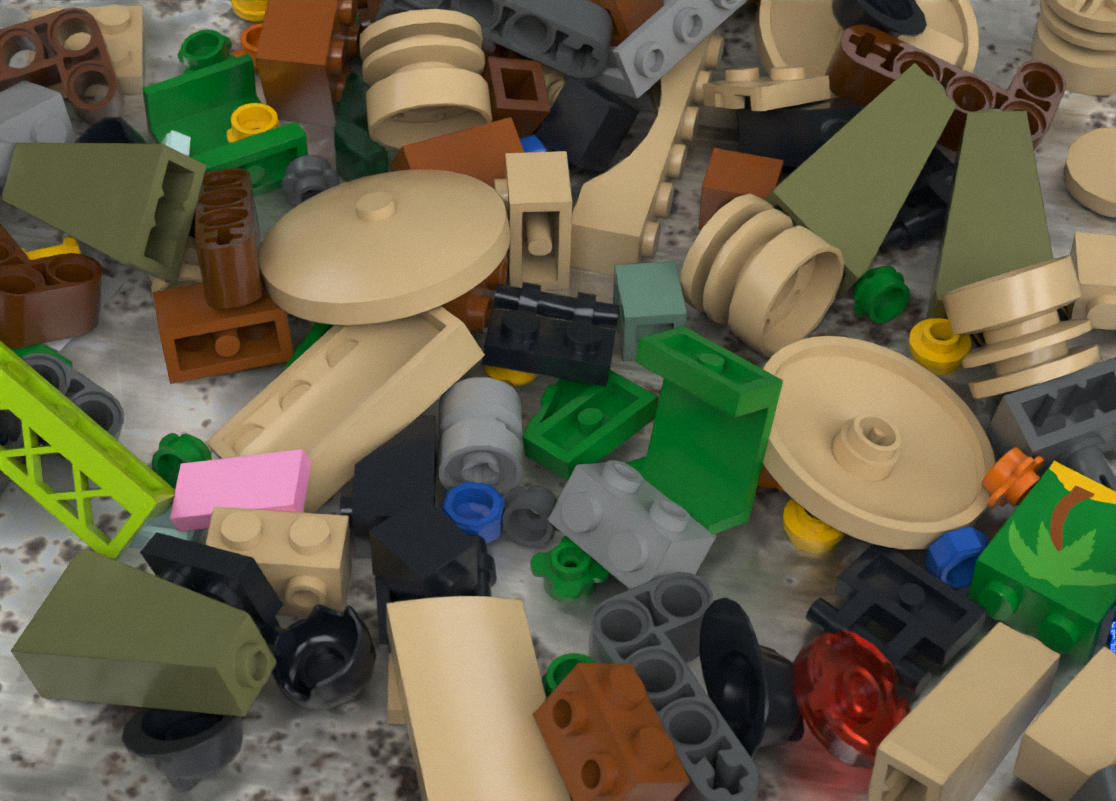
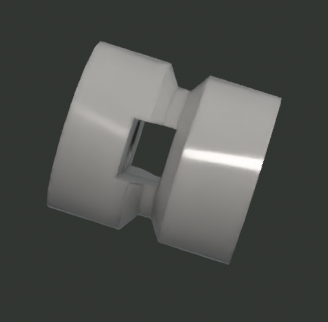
[439,377,523,497]

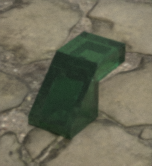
[334,72,389,182]

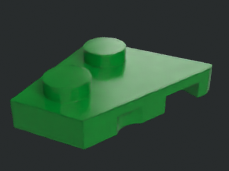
[522,370,658,481]

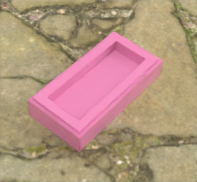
[170,449,311,532]

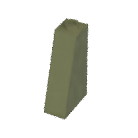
[765,63,957,300]
[926,109,1053,319]
[1,143,207,283]
[11,549,277,717]

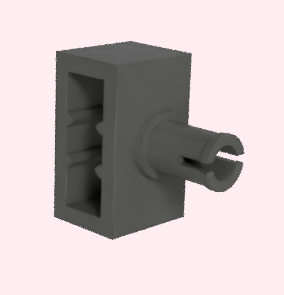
[987,357,1116,492]

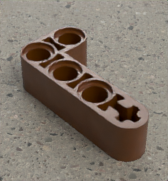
[0,8,124,125]
[825,25,1066,154]
[189,168,263,309]
[0,223,103,348]

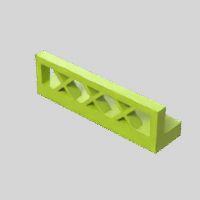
[0,341,175,561]

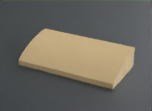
[205,306,485,513]
[386,596,571,801]

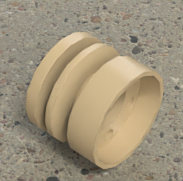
[1031,0,1116,96]
[359,9,492,151]
[680,193,845,358]
[941,255,1102,398]

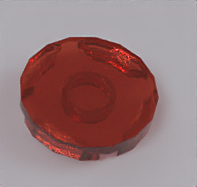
[792,630,911,769]

